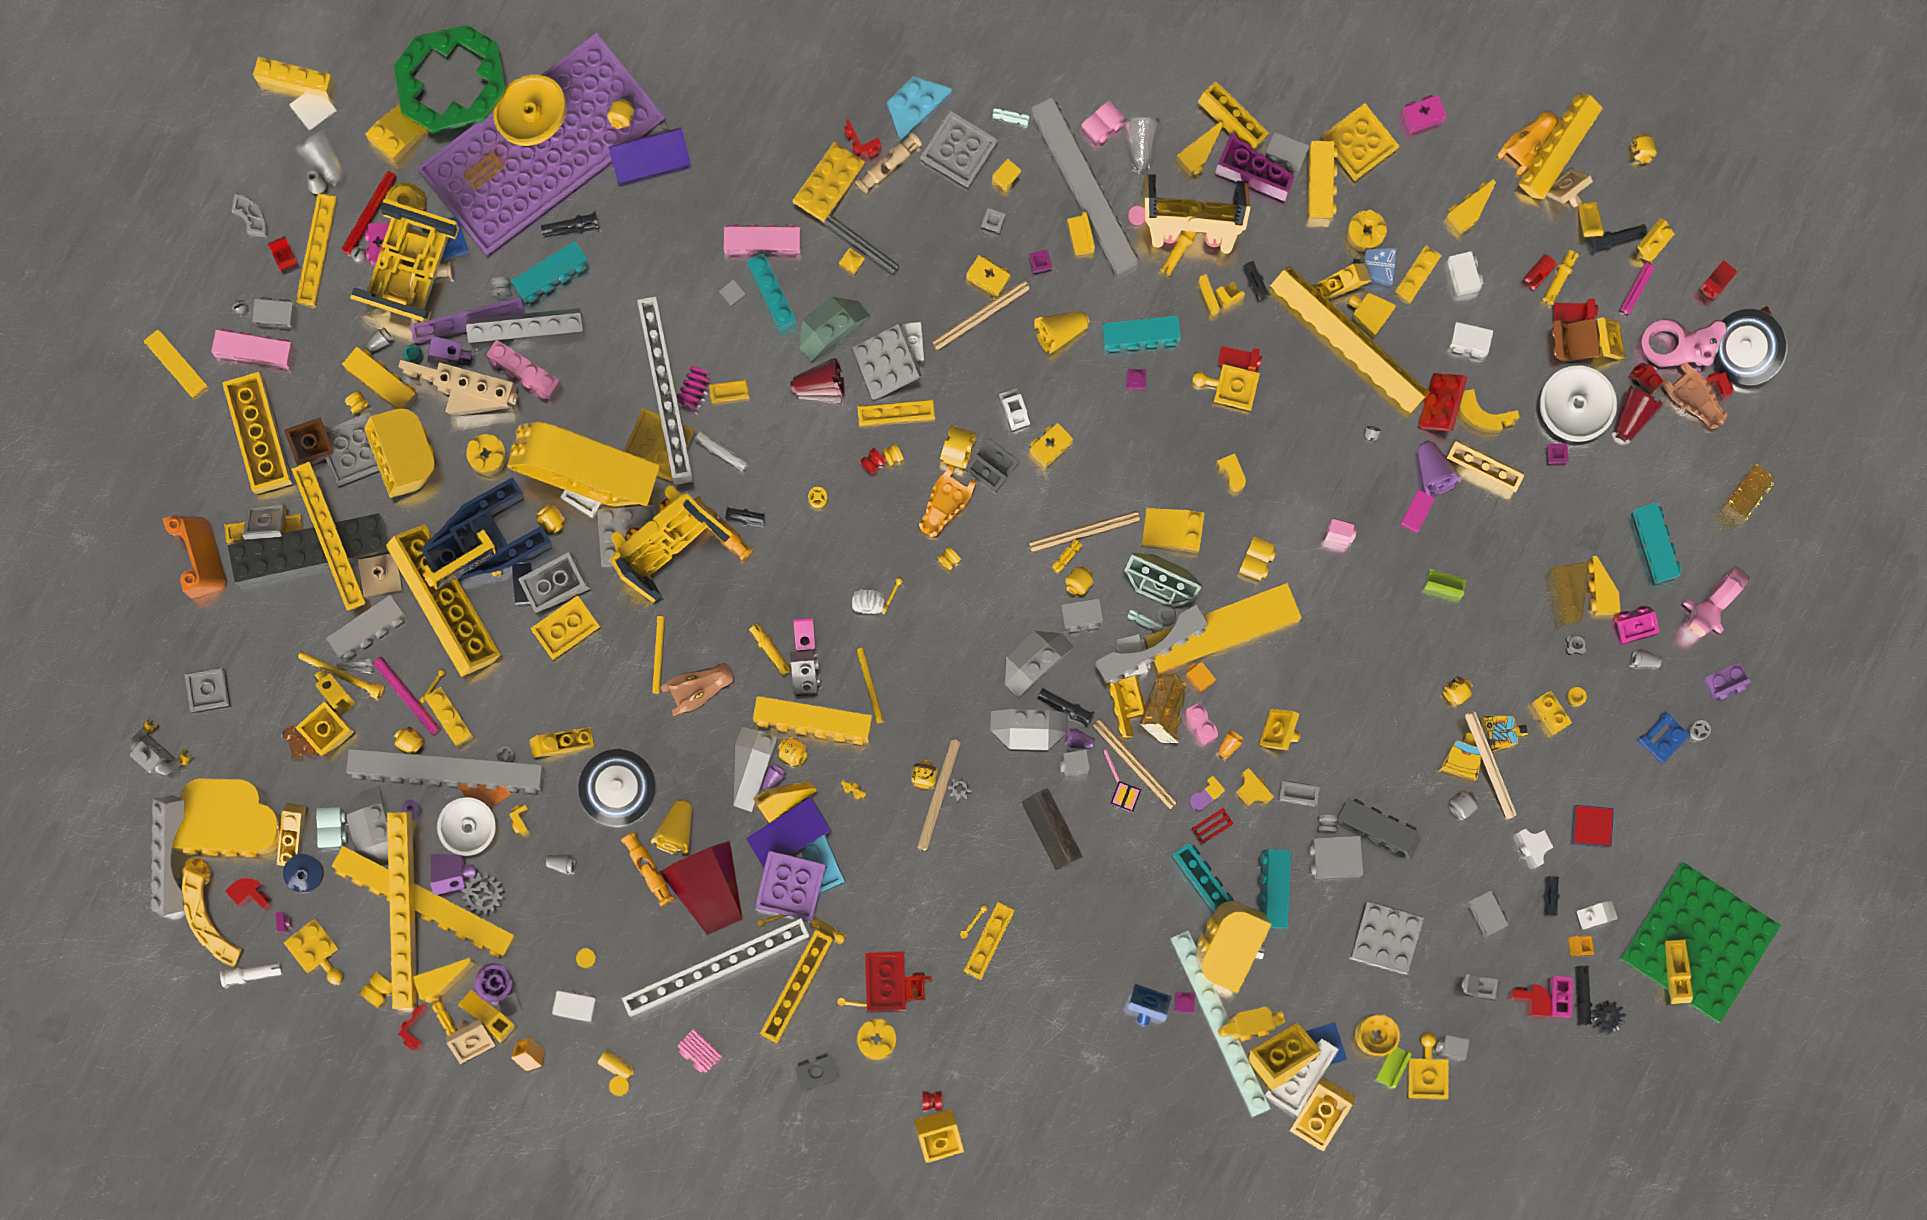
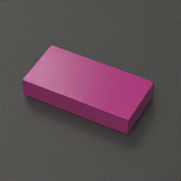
[1401,490,1435,533]

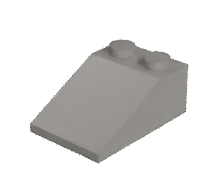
[519,552,590,613]

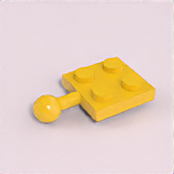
[1192,364,1260,411]
[284,918,343,984]
[1408,1032,1449,1099]

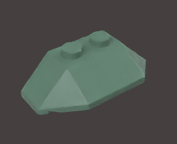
[800,297,871,363]
[1125,553,1202,607]

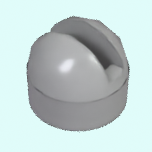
[351,246,366,262]
[232,300,248,316]
[1365,426,1381,441]

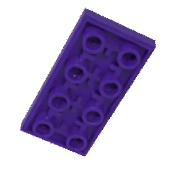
[608,127,691,183]
[746,797,832,868]

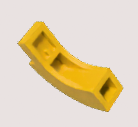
[1458,389,1520,433]

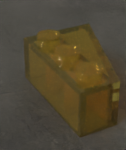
[1720,463,1775,525]
[1548,561,1589,627]
[1140,673,1186,743]

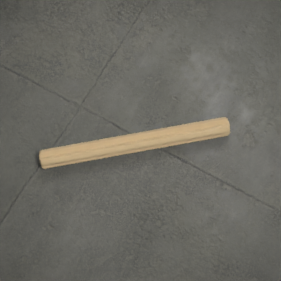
[932,280,1029,349]
[1029,511,1140,551]
[1465,711,1517,819]
[1093,719,1177,808]
[917,739,961,850]

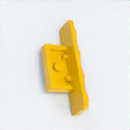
[1110,676,1147,738]

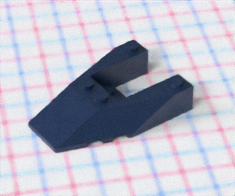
[421,477,552,580]

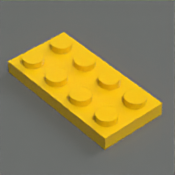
[793,142,865,222]

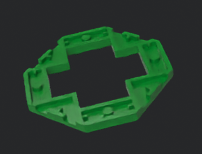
[394,25,507,133]

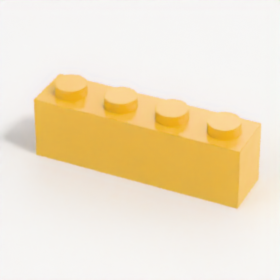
[253,57,334,99]
[1198,81,1269,150]
[1308,141,1337,219]
[342,347,418,409]
[1447,438,1524,492]

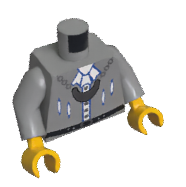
[130,718,192,775]

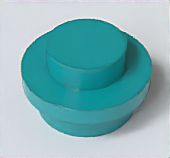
[403,344,423,363]

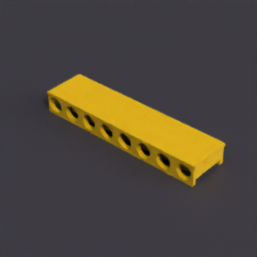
[1145,583,1302,675]

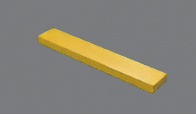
[296,193,337,306]

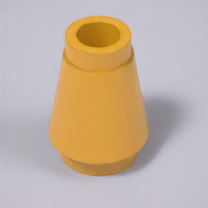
[1218,730,1244,759]

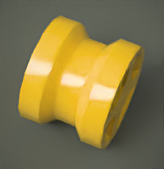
[345,391,369,414]
[882,443,904,466]
[808,487,827,508]
[937,546,961,570]

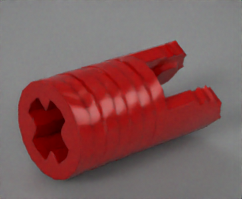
[1523,254,1557,290]

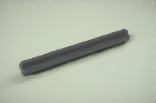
[822,214,899,273]

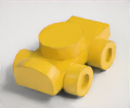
[841,780,867,799]

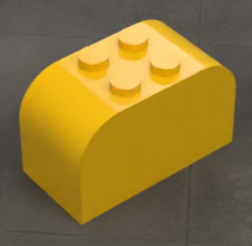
[364,408,434,498]
[1196,901,1272,993]

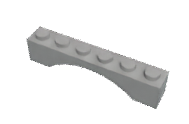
[1095,605,1208,684]
[151,795,184,916]

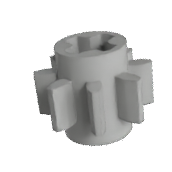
[948,777,972,801]

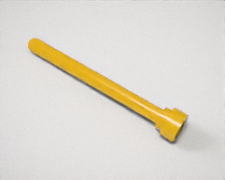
[298,652,384,699]

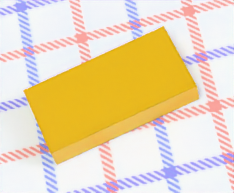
[1578,202,1604,237]
[1198,274,1220,315]
[709,379,749,404]

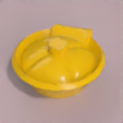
[385,182,425,211]

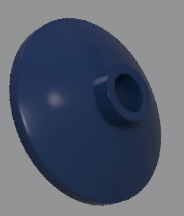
[283,854,322,893]

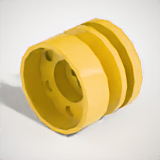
[1354,1014,1400,1056]

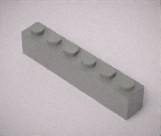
[466,308,583,343]

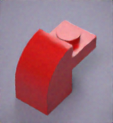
[225,878,271,910]
[1510,984,1551,1017]

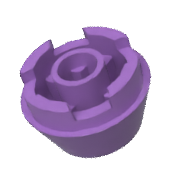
[474,963,512,1002]

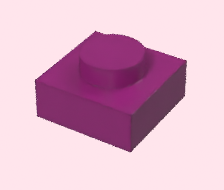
[1029,250,1052,273]
[1126,369,1146,390]
[1547,443,1569,464]
[275,911,290,933]
[1174,992,1195,1013]

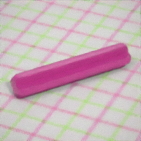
[1621,262,1655,314]

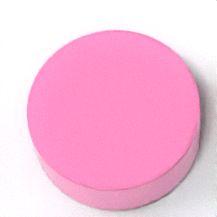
[1128,206,1145,226]

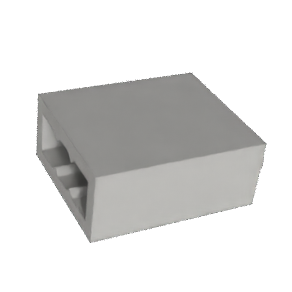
[1309,836,1363,879]

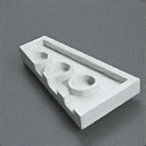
[1265,1039,1339,1116]

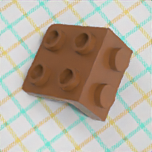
[1552,319,1600,362]

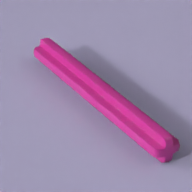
[373,657,440,735]

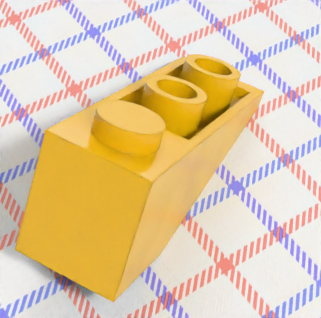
[1447,179,1496,235]
[1312,263,1372,300]
[1587,556,1620,615]
[529,727,594,759]
[753,781,817,823]
[277,803,306,866]
[458,990,514,1043]

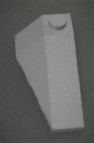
[733,727,778,812]

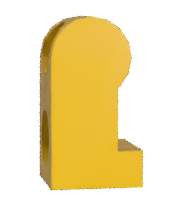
[1216,453,1246,492]

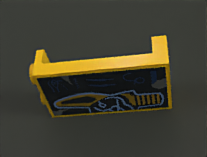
[423,530,496,590]

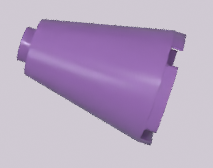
[1417,440,1461,495]

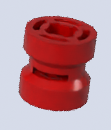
[860,448,886,474]
[922,1091,942,1111]

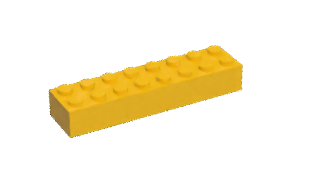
[386,524,501,677]

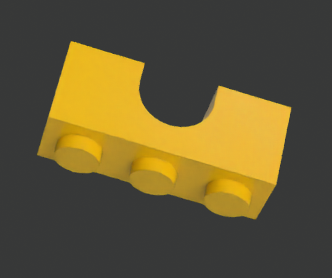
[424,687,474,748]

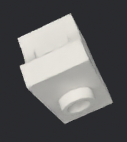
[902,322,924,361]
[999,388,1030,431]
[1517,829,1553,868]
[1576,901,1618,930]

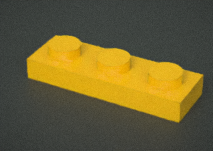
[1395,245,1442,303]

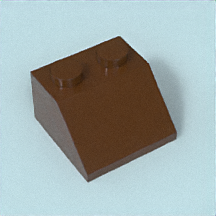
[284,417,334,467]

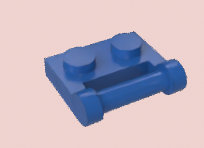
[1639,711,1690,763]

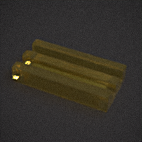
[462,152,504,191]

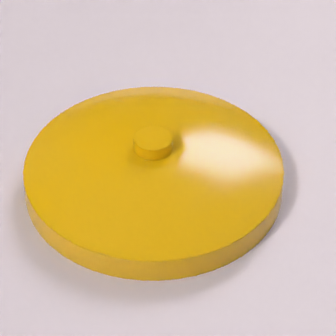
[493,75,567,146]

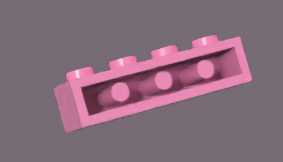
[486,340,562,401]

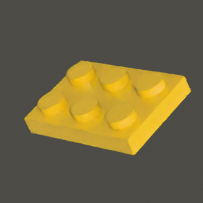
[530,595,600,660]

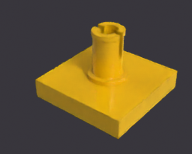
[1597,317,1626,360]
[1259,709,1300,750]

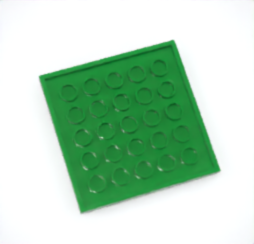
[1620,861,1781,1023]

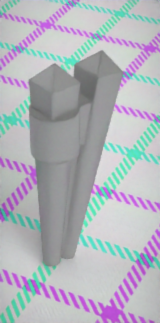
[336,658,373,673]

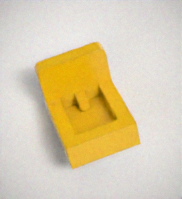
[509,804,529,836]

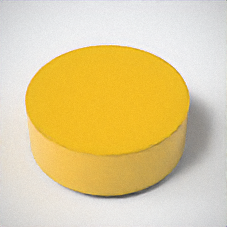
[1567,686,1587,706]
[576,948,596,968]
[609,1076,629,1096]

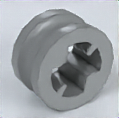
[496,746,515,763]

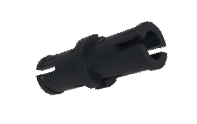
[1243,261,1270,300]
[725,507,765,525]
[1544,876,1560,916]

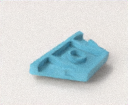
[887,77,952,142]

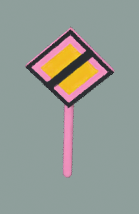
[1103,749,1142,812]

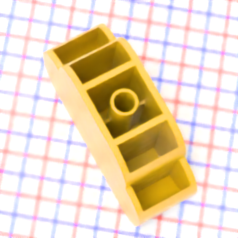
[172,778,281,858]

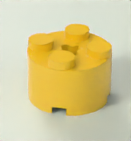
[1347,210,1387,252]
[940,425,977,469]
[467,434,507,476]
[857,1019,896,1060]

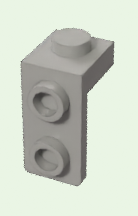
[1462,973,1500,1000]

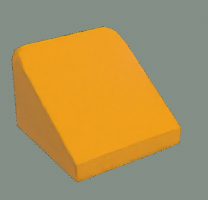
[1568,935,1594,957]

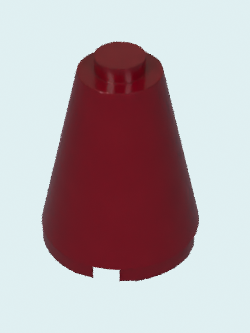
[790,358,845,396]
[1616,385,1664,440]

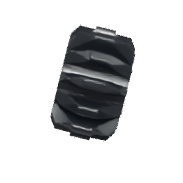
[1592,1000,1626,1034]

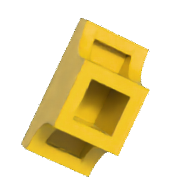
[1236,768,1274,807]

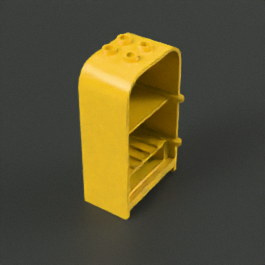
[507,422,660,508]

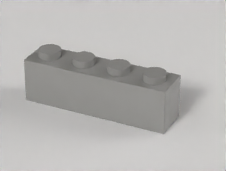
[326,595,405,660]

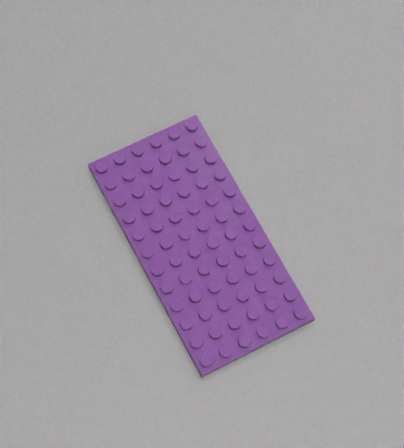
[417,33,666,256]

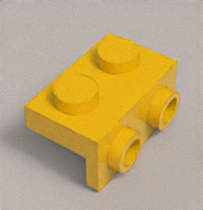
[1637,218,1674,262]

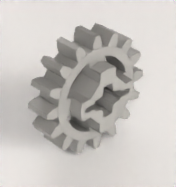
[461,873,504,915]

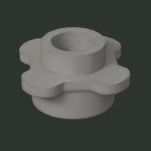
[1567,635,1586,654]

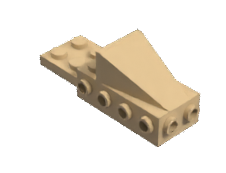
[398,360,519,416]

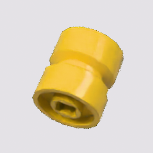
[358,971,392,1008]

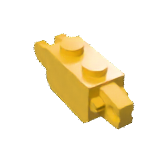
[1217,1007,1285,1042]

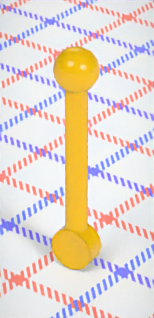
[882,577,903,613]
[419,669,446,704]
[960,904,988,938]
[757,914,788,926]
[838,998,867,1007]

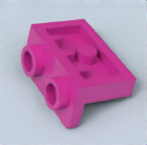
[1613,606,1659,643]

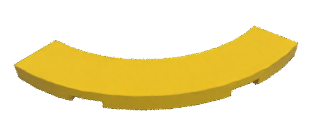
[182,868,242,968]

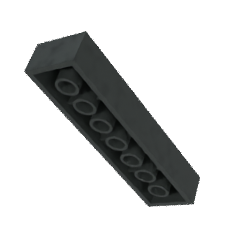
[228,513,389,586]

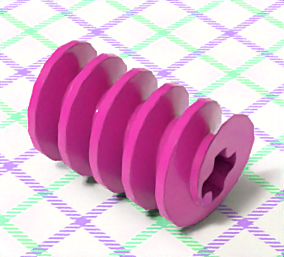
[677,366,711,409]

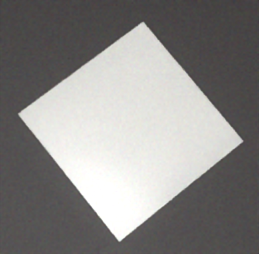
[289,93,337,130]

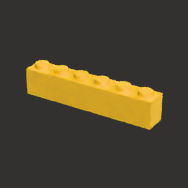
[1519,93,1603,199]
[760,930,834,1044]

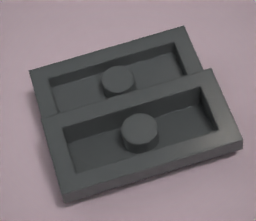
[965,438,1020,492]

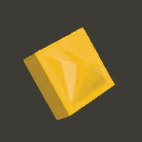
[839,248,865,275]

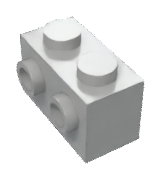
[790,650,820,695]
[1059,748,1089,777]

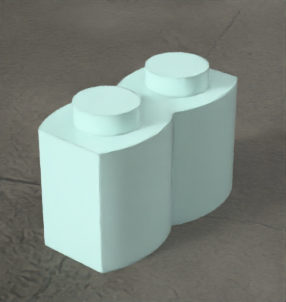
[316,807,347,848]

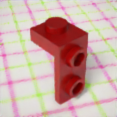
[844,119,882,158]
[1699,260,1737,300]
[1554,299,1598,322]
[1218,346,1263,372]
[398,1004,428,1050]

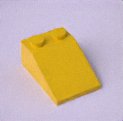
[365,104,428,164]
[1141,508,1204,554]
[413,958,475,1003]
[1249,1022,1321,1091]
[1290,1077,1356,1151]

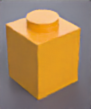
[1186,662,1216,694]

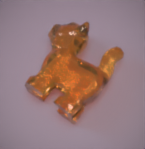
[281,723,316,760]

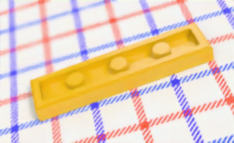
[144,329,207,398]
[858,399,935,426]
[224,513,303,544]
[964,901,1015,980]

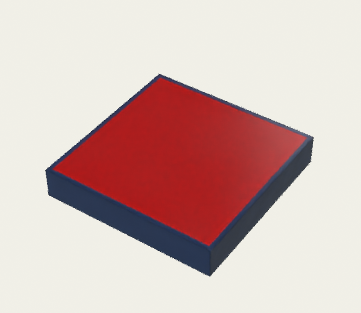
[1572,805,1614,847]

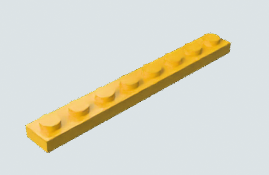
[292,462,366,611]

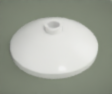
[437,797,496,856]

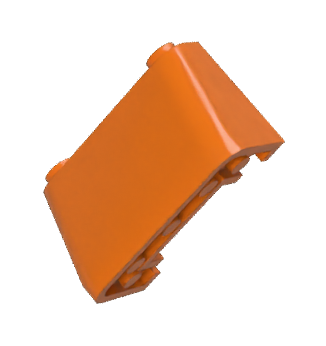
[162,515,226,599]

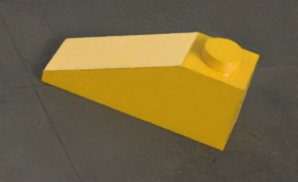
[1176,122,1223,177]

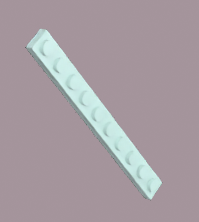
[1171,931,1270,1117]

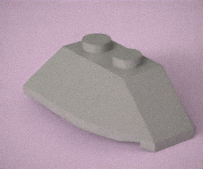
[1005,631,1074,699]
[990,709,1068,750]
[346,786,389,866]

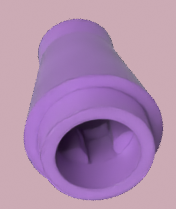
[1065,728,1095,749]
[761,763,786,790]

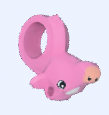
[1641,318,1727,367]
[1684,566,1750,637]

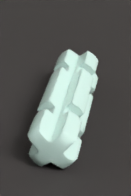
[993,107,1030,125]
[1127,608,1164,633]

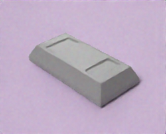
[1279,780,1320,805]

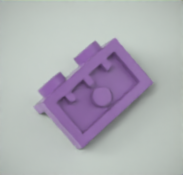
[1704,662,1752,700]

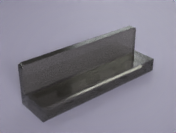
[1022,788,1083,870]

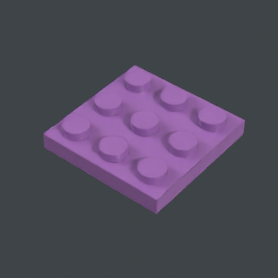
[755,850,826,921]

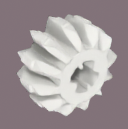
[852,589,884,614]

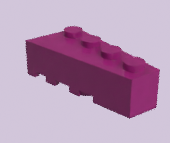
[1215,132,1295,201]

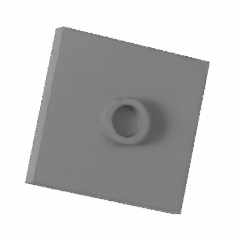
[243,504,287,540]
[185,667,230,712]

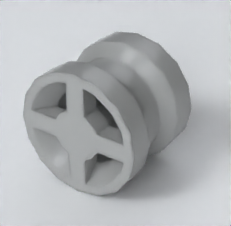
[491,277,511,296]
[1689,720,1711,741]
[1318,815,1338,832]

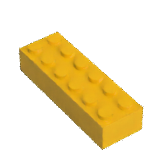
[222,372,293,495]
[753,696,872,745]

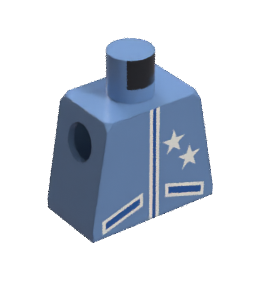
[1352,248,1396,288]

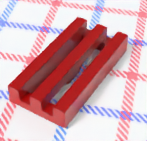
[1191,807,1234,845]

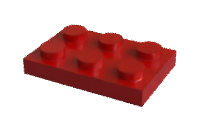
[1419,373,1468,431]
[865,951,906,1012]

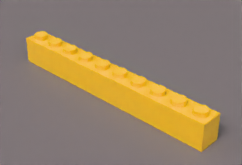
[1271,266,1430,413]
[387,811,417,1009]
[331,846,516,958]

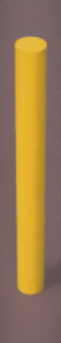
[652,616,665,693]
[856,648,884,723]

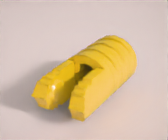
[598,1049,634,1078]

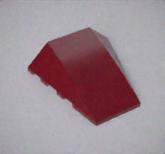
[659,841,743,935]

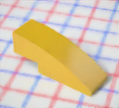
[1665,940,1693,1004]

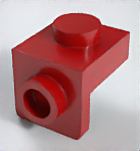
[268,236,297,270]
[1629,362,1663,394]
[1706,372,1734,400]
[905,972,932,1001]

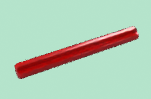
[342,171,396,254]

